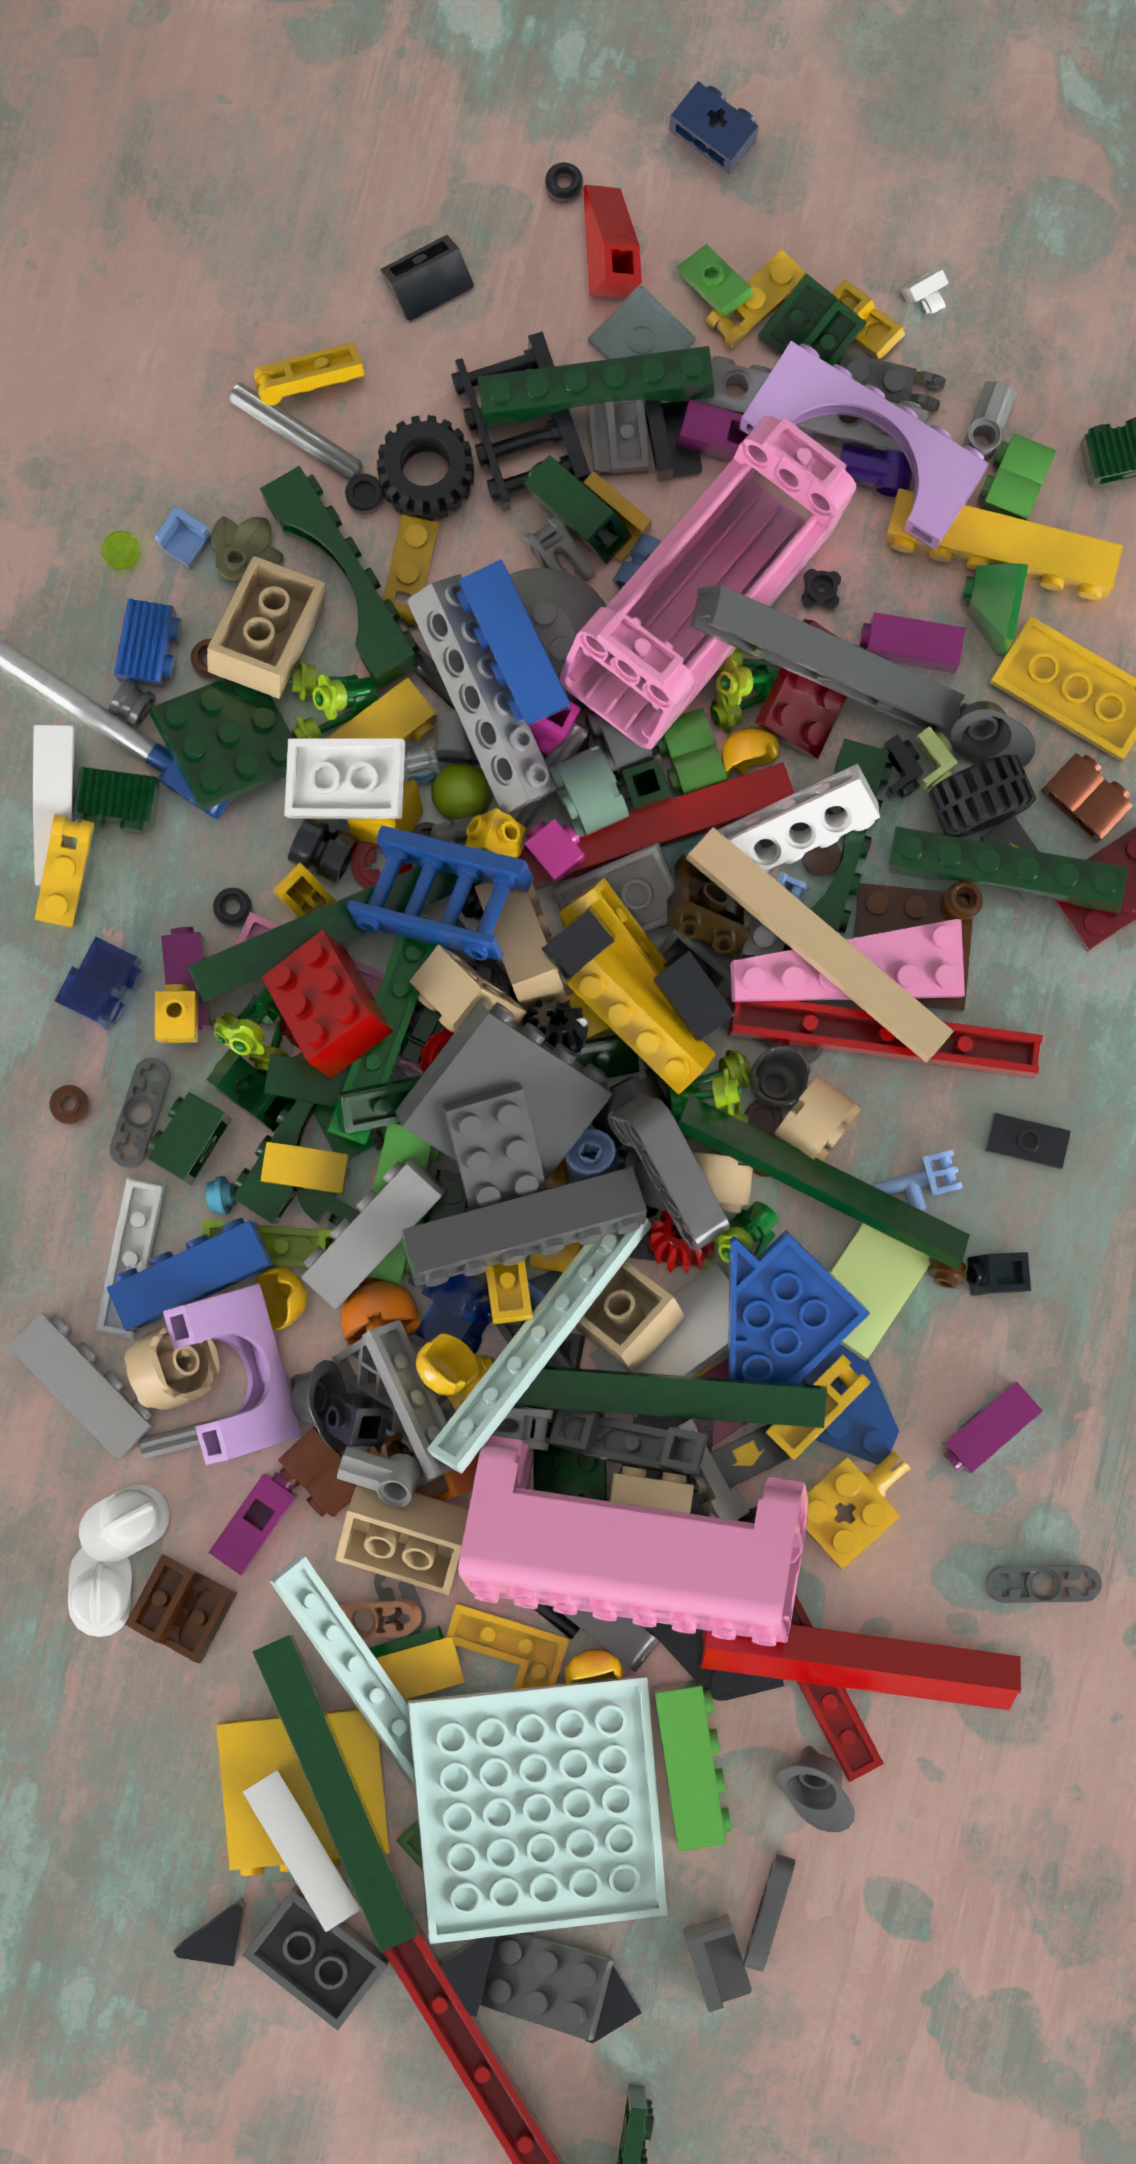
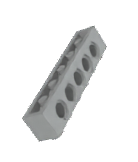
[695,356,929,453]
[407,574,557,814]

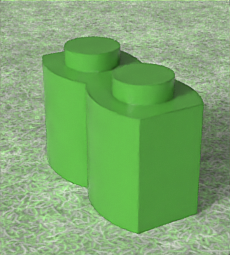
[979,433,1056,521]
[656,708,728,795]

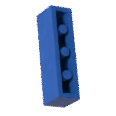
[456,559,571,726]
[106,1218,275,1332]

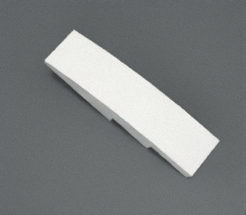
[33,725,77,886]

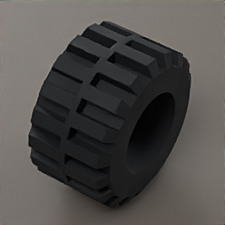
[377,415,474,521]
[928,754,1036,838]

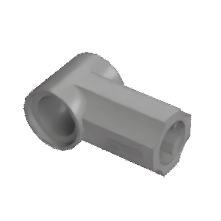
[962,381,1017,461]
[337,1446,422,1507]

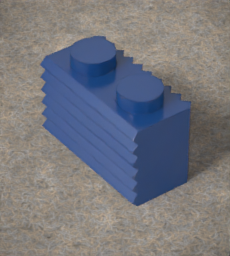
[114,599,182,688]

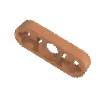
[338,1598,422,1639]

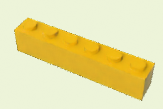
[884,488,1123,600]

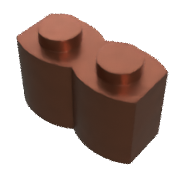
[1040,753,1133,843]
[278,1427,356,1517]

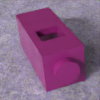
[675,399,754,469]
[859,612,965,673]
[161,927,212,1030]
[942,1381,1043,1473]
[208,1472,298,1575]

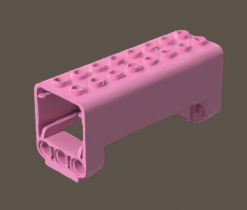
[559,416,856,749]
[459,1436,809,1646]

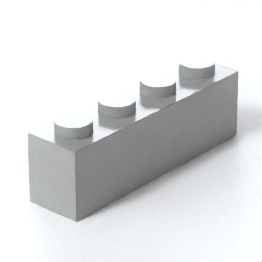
[301,1157,447,1310]
[7,1313,155,1460]

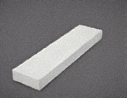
[95,1178,167,1339]
[242,1770,361,1932]

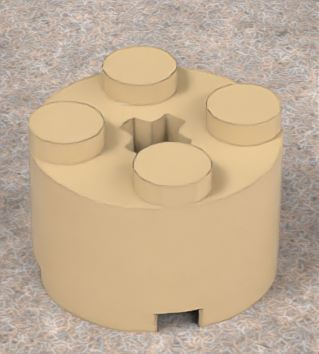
[773,1076,862,1161]
[692,1150,753,1213]
[124,1325,220,1410]

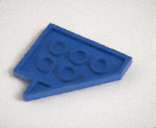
[728,1230,870,1384]
[798,1344,899,1465]

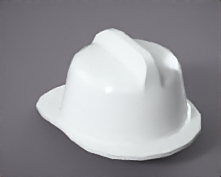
[79,1484,170,1563]
[68,1548,132,1637]

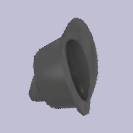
[949,701,1036,767]
[290,1360,351,1451]
[777,1746,855,1832]

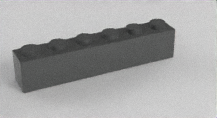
[402,1167,647,1287]

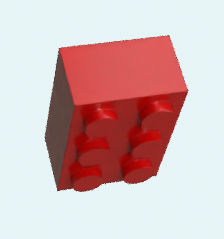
[261,930,393,1079]

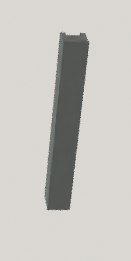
[690,585,965,732]

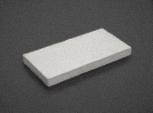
[590,1263,729,1417]

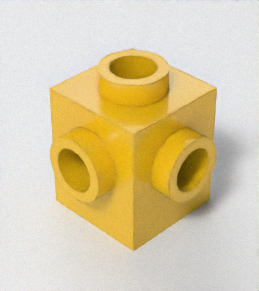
[465,808,526,858]

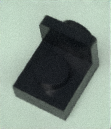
[966,1252,1031,1296]

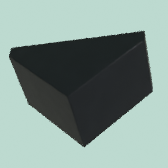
[541,905,616,980]
[173,1897,246,1966]
[440,1936,496,2017]
[585,1956,642,2043]

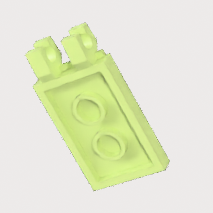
[830,1223,931,1361]

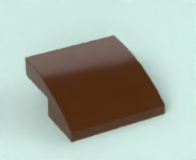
[125,1554,237,1664]

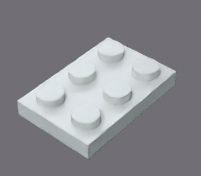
[284,739,405,819]

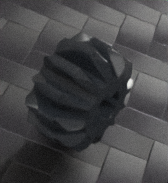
[522,996,588,1054]

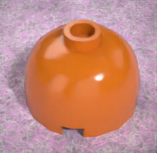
[341,1277,421,1345]

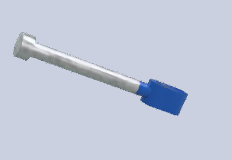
[0,630,232,820]

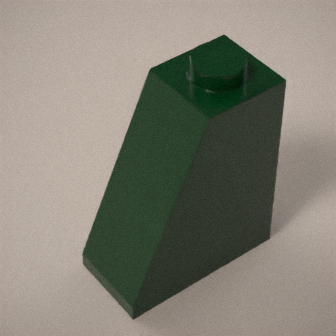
[523,455,632,565]

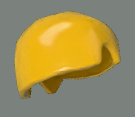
[721,727,780,777]
[253,1266,308,1331]
[415,1333,479,1395]
[564,1649,624,1684]

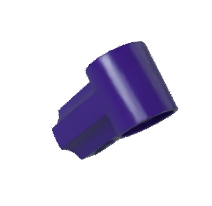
[840,444,912,498]

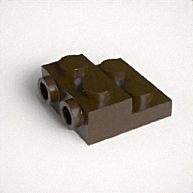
[667,854,751,954]

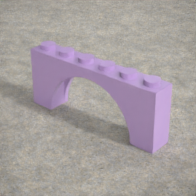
[739,341,989,550]

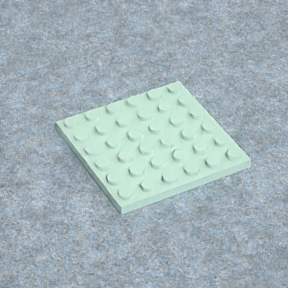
[408,1675,668,1944]

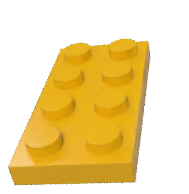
[990,616,1136,762]

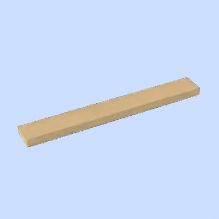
[686,827,954,1063]

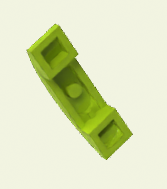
[202,1219,335,1268]

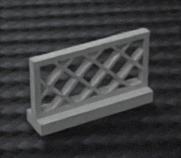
[332,1319,454,1492]

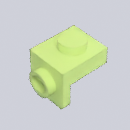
[914,726,958,792]

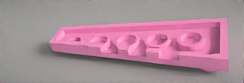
[730,919,965,1002]

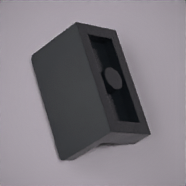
[380,235,474,320]
[644,400,702,482]
[653,951,735,1041]

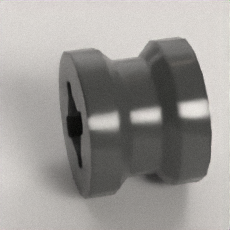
[108,679,156,728]

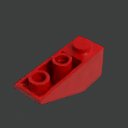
[583,185,642,299]

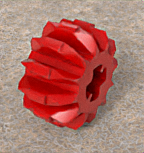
[649,1210,715,1275]

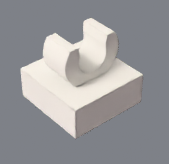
[899,270,949,314]

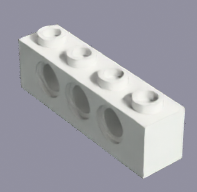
[717,763,880,873]

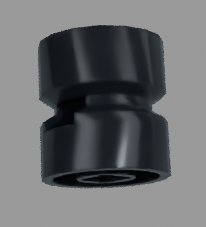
[288,818,358,883]

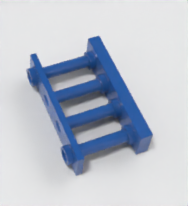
[347,825,533,961]

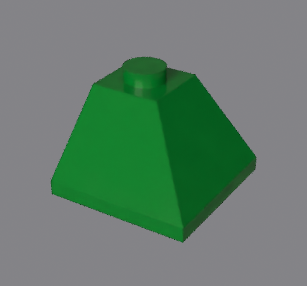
[962,564,1028,657]

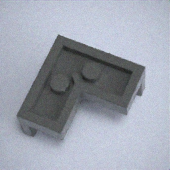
[683,1914,752,2013]

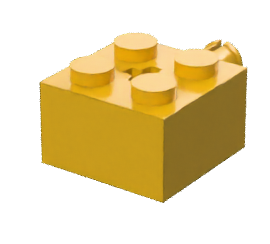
[806,1450,910,1570]

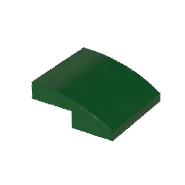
[758,272,867,366]

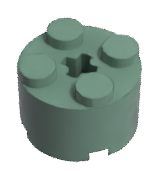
[548,745,629,838]

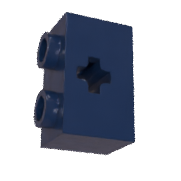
[669,81,759,174]

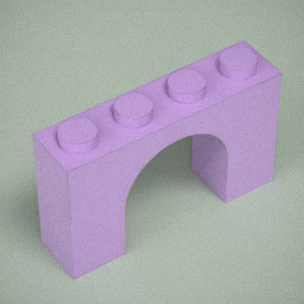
[163,1284,302,1465]

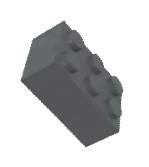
[242,1884,389,2031]

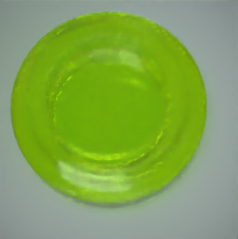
[101,531,140,570]

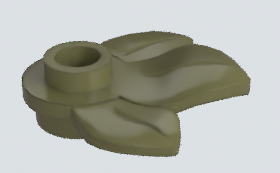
[211,516,284,582]

